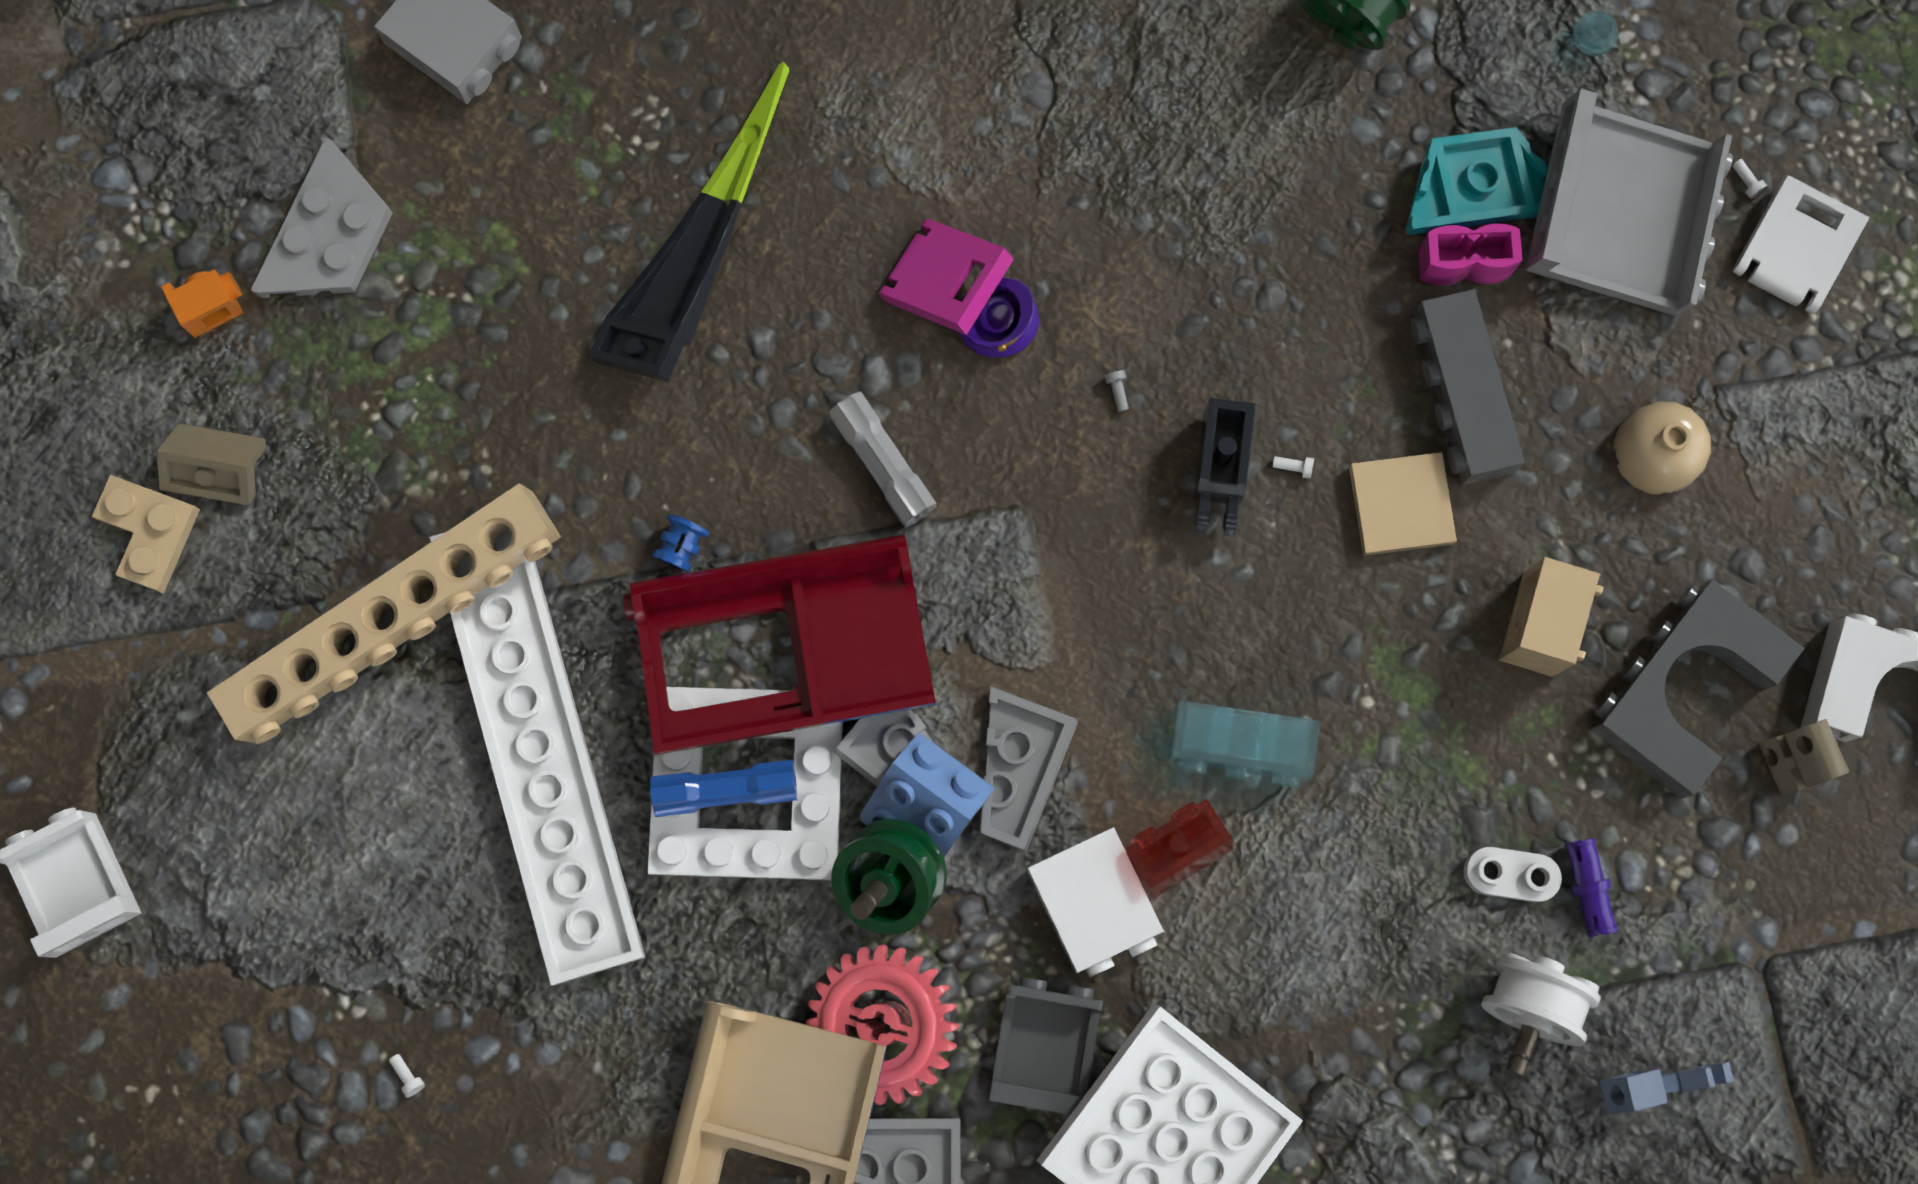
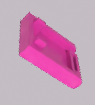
[878,219,1014,335]

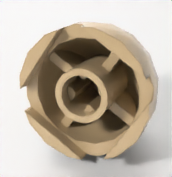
[1614,401,1711,494]

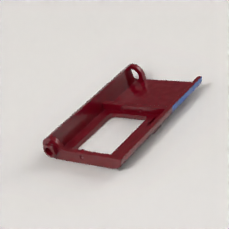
[623,534,936,755]

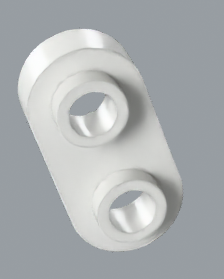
[1463,847,1562,902]

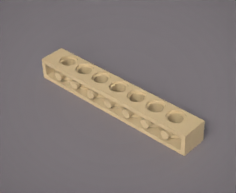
[207,483,561,744]

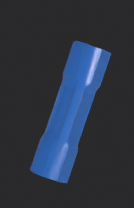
[650,760,798,818]

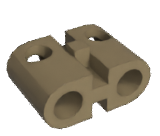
[1759,719,1850,796]

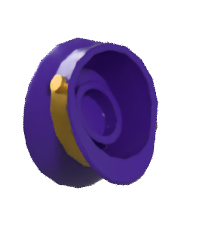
[959,278,1039,357]

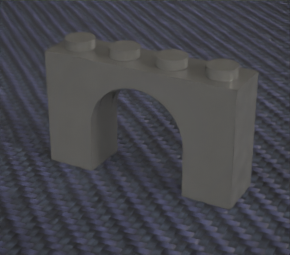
[1590,579,1805,799]

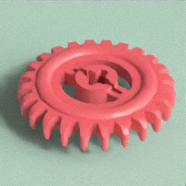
[806,945,959,1105]

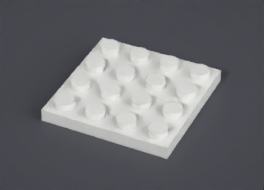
[1036,1003,1303,1184]

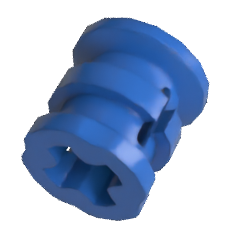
[651,514,710,573]

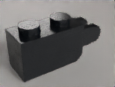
[1194,398,1256,536]

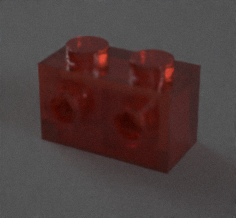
[1125,799,1234,899]

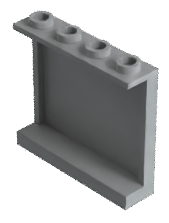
[1525,89,1733,316]

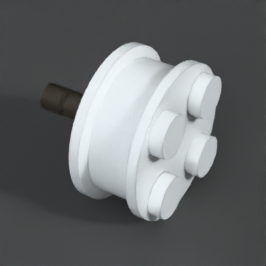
[1481,953,1601,1078]

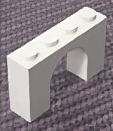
[1800,613,1918,742]

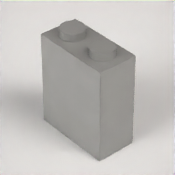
[374,0,522,104]

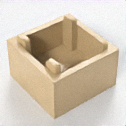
[1499,557,1604,677]

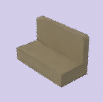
[157,424,266,505]

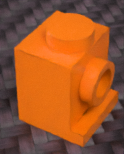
[161,269,243,338]

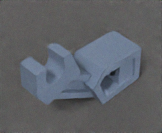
[1600,1062,1734,1114]

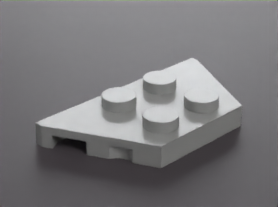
[251,137,393,298]

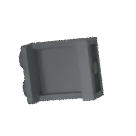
[989,977,1103,1115]

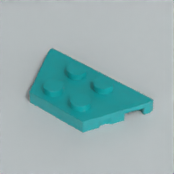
[1406,127,1548,235]

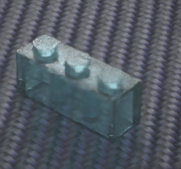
[1168,700,1320,788]

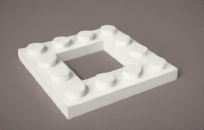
[648,687,843,880]

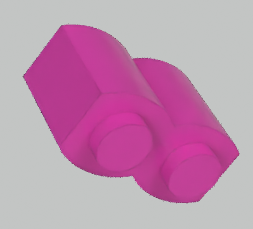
[1418,224,1522,286]

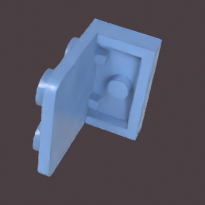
[860,733,995,858]

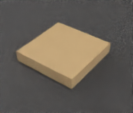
[1349,452,1457,556]

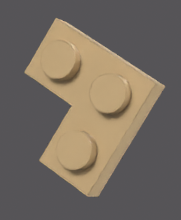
[92,475,200,594]

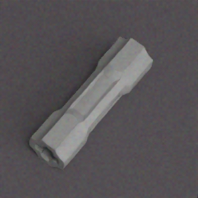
[829,392,937,528]

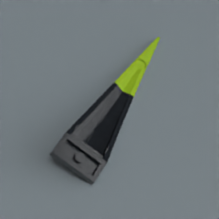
[588,62,789,383]

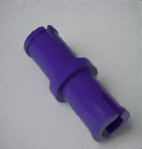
[1565,837,1619,937]

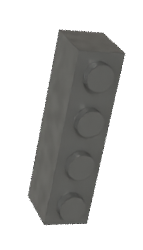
[1411,289,1525,485]

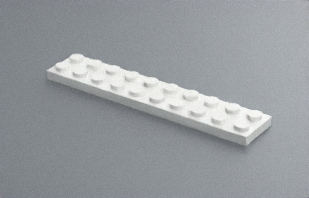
[430,529,645,986]

